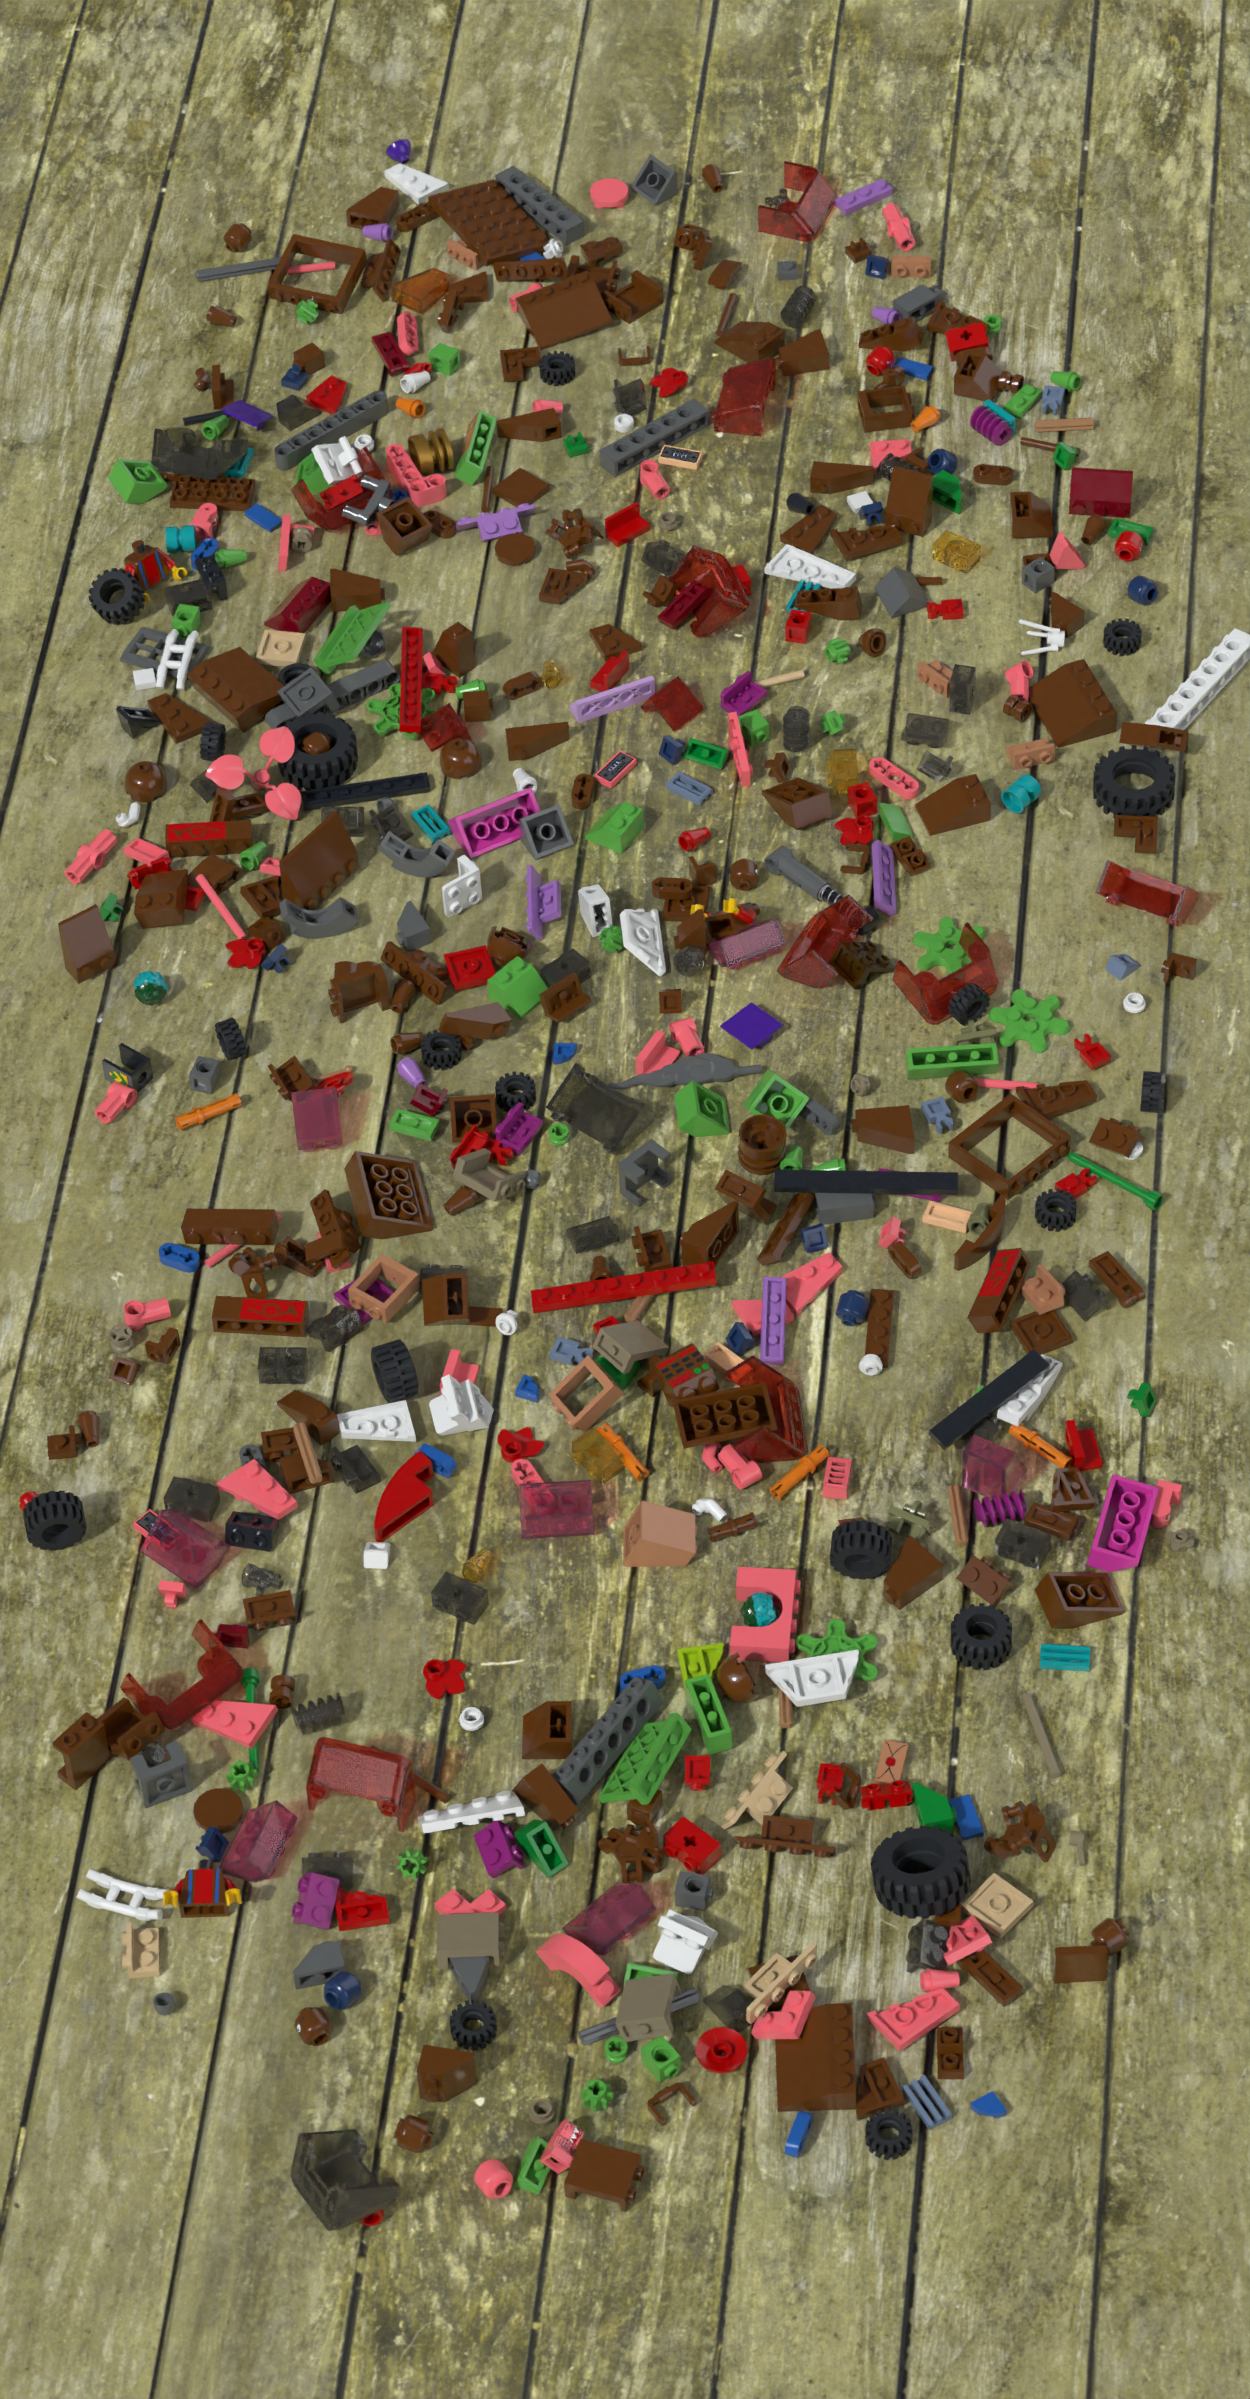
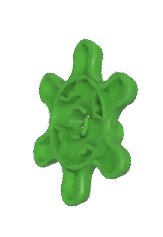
[366,683,443,740]
[913,917,990,980]
[988,989,1070,1053]
[795,1619,878,1682]

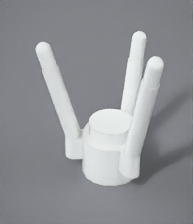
[1019,619,1065,655]

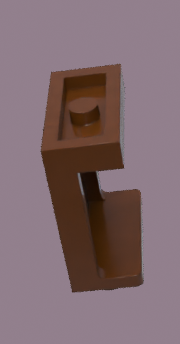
[564,255,621,297]
[602,270,664,324]
[328,964,390,1024]
[714,1170,777,1225]
[97,1697,166,1760]
[52,1712,111,1790]
[564,2139,645,2212]

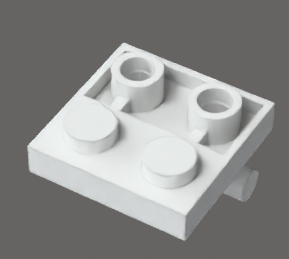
[311,436,363,485]

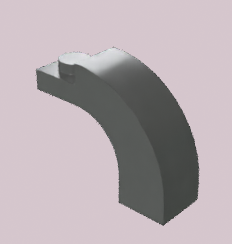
[377,831,456,877]
[279,897,359,939]

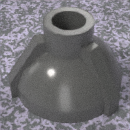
[360,629,386,657]

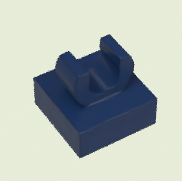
[865,254,888,279]
[281,364,308,391]
[858,501,883,527]
[659,735,686,765]
[261,943,291,973]
[800,1223,829,1253]
[725,1322,757,1355]
[195,1827,229,1863]

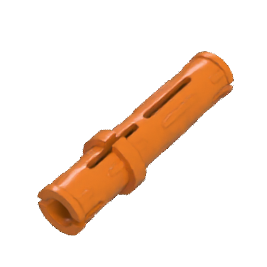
[175,1093,242,1131]
[596,1423,649,1482]
[1009,1424,1073,1468]
[769,1445,829,1500]

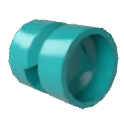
[165,525,196,553]
[1001,774,1041,814]

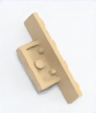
[721,1751,793,1830]
[743,1943,818,2024]

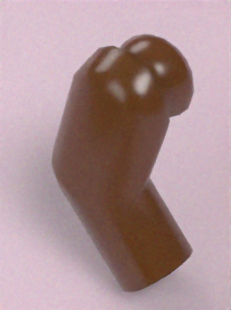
[194,368,211,391]

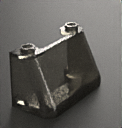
[152,427,248,480]
[546,1063,656,1155]
[291,2129,399,2231]

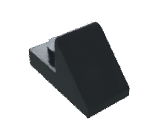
[116,706,160,739]

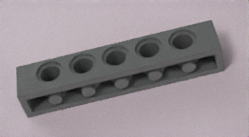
[495,166,585,246]
[600,399,709,478]
[552,1677,664,1805]

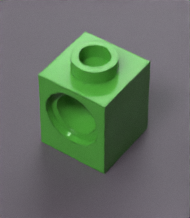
[428,342,460,376]
[172,604,201,638]
[738,709,770,747]
[641,2037,681,2083]

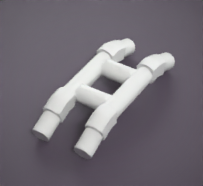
[156,629,199,691]
[76,1868,170,1921]

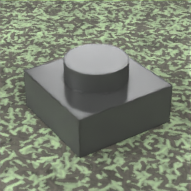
[777,261,798,281]

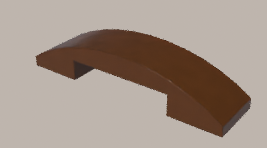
[954,1194,1006,1271]

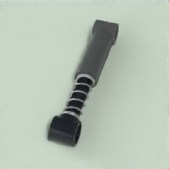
[764,846,880,936]

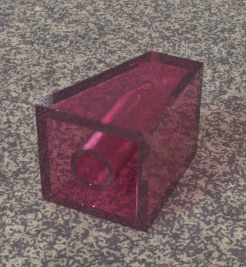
[291,1087,343,1152]
[962,1435,1027,1499]

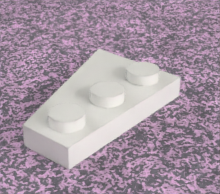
[384,163,449,205]
[337,1400,416,1442]

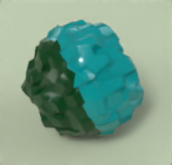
[133,970,168,1005]
[740,1592,778,1627]

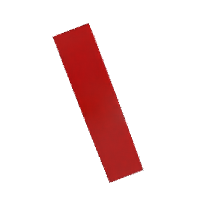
[374,1451,434,1543]

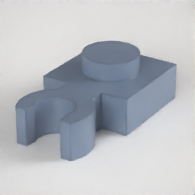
[1042,385,1065,415]
[921,1096,953,1134]
[549,1337,594,1366]

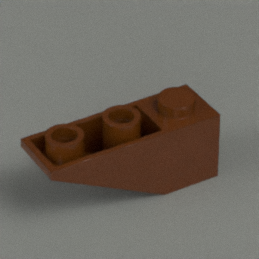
[858,316,924,352]
[496,408,562,442]
[794,587,863,621]

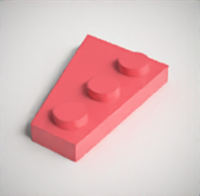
[728,712,754,787]
[780,1252,842,1317]
[216,1459,298,1520]
[190,1699,278,1749]
[867,1988,960,2052]

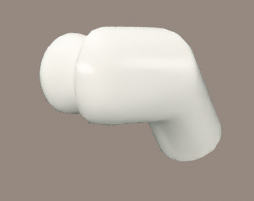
[116,803,141,828]

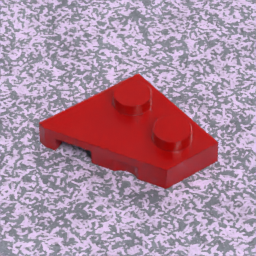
[306,375,347,415]
[335,1886,390,1932]

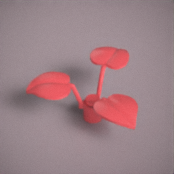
[206,727,301,820]

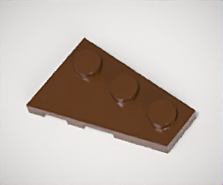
[927,300,989,335]
[780,504,837,555]
[830,525,903,561]
[147,693,213,744]
[1016,1080,1097,1119]

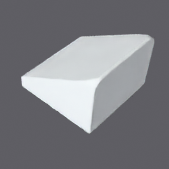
[364,1542,391,1569]

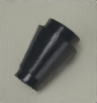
[786,493,815,515]

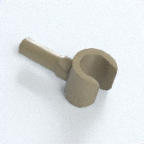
[1069,1831,1086,1866]

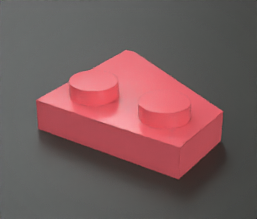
[732,1299,794,1338]

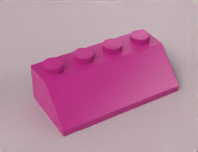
[448,788,540,859]
[1086,1474,1159,1572]

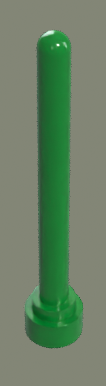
[1068,1153,1164,1211]
[240,1668,260,1773]

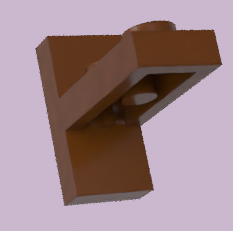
[209,787,267,822]

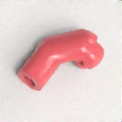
[702,1442,723,1473]

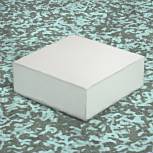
[847,491,873,514]
[133,668,156,690]

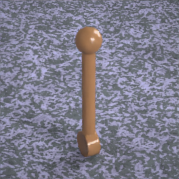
[310,1065,353,1085]

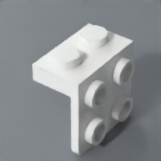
[442,855,482,918]

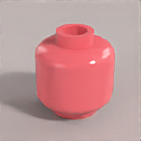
[474,2159,513,2199]

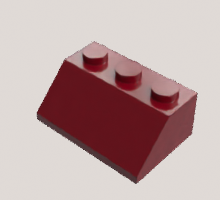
[1069,467,1133,518]
[264,576,331,633]

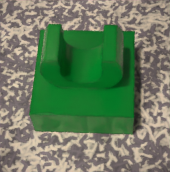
[563,432,589,458]
[1052,442,1079,470]
[99,892,123,922]
[1127,1383,1157,1417]

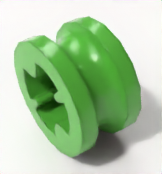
[983,315,1001,334]
[548,1123,569,1146]
[604,2037,628,2063]

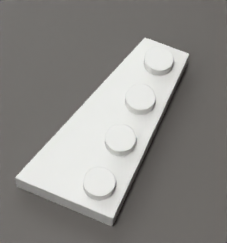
[764,544,856,589]
[418,1791,525,1833]

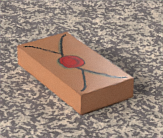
[874,1740,909,1785]

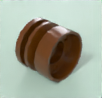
[738,1114,787,1175]

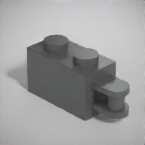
[893,284,947,322]

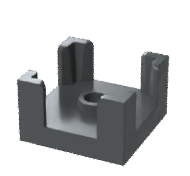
[277,667,340,717]
[618,1139,672,1207]
[130,1741,192,1809]

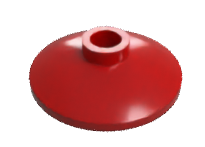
[312,1072,354,1098]
[695,2027,747,2074]

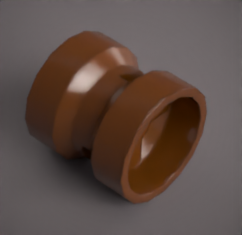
[998,371,1024,394]
[1003,694,1032,722]
[269,1675,295,1709]

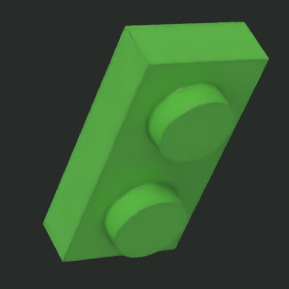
[1004,384,1042,419]
[389,1109,440,1141]

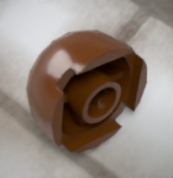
[439,738,482,779]
[125,761,167,803]
[487,926,532,967]
[715,1653,760,1704]

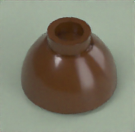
[859,628,887,657]

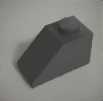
[395,901,431,952]
[293,1940,345,1990]
[448,1956,490,2004]

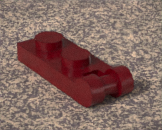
[372,332,410,376]
[657,580,712,630]

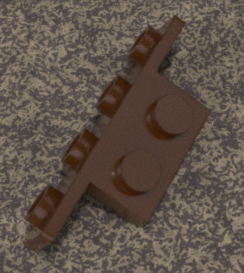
[361,239,401,302]
[493,258,569,281]
[381,941,448,1005]
[310,1189,361,1269]
[734,1815,836,1858]

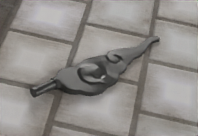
[608,1053,762,1090]

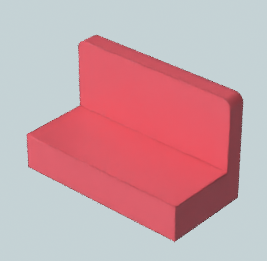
[635,1030,680,1075]
[440,1349,479,1395]

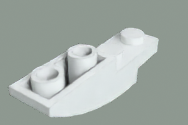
[997,1354,1063,1426]

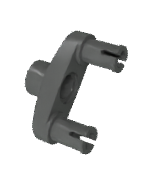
[342,474,395,527]

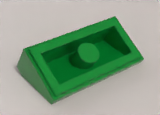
[683,738,731,770]

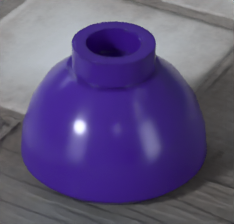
[386,139,411,164]

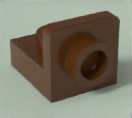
[674,223,704,250]
[905,448,929,475]
[642,575,678,608]
[247,917,285,950]
[1161,952,1197,983]
[145,1327,181,1364]
[47,1425,81,1460]

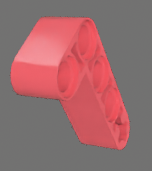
[386,444,447,507]

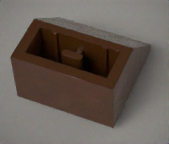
[954,351,1002,401]
[1010,491,1053,538]
[422,1273,471,1326]
[522,1701,573,1759]

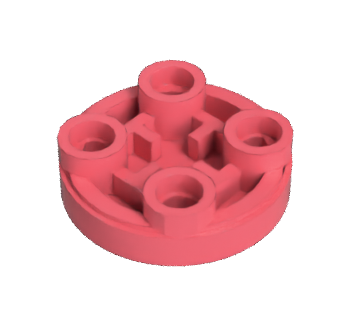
[590,178,628,209]

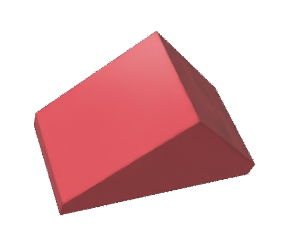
[1050,531,1086,569]

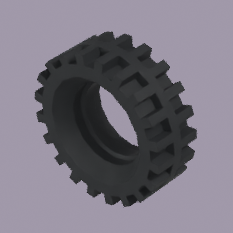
[1093,745,1176,819]

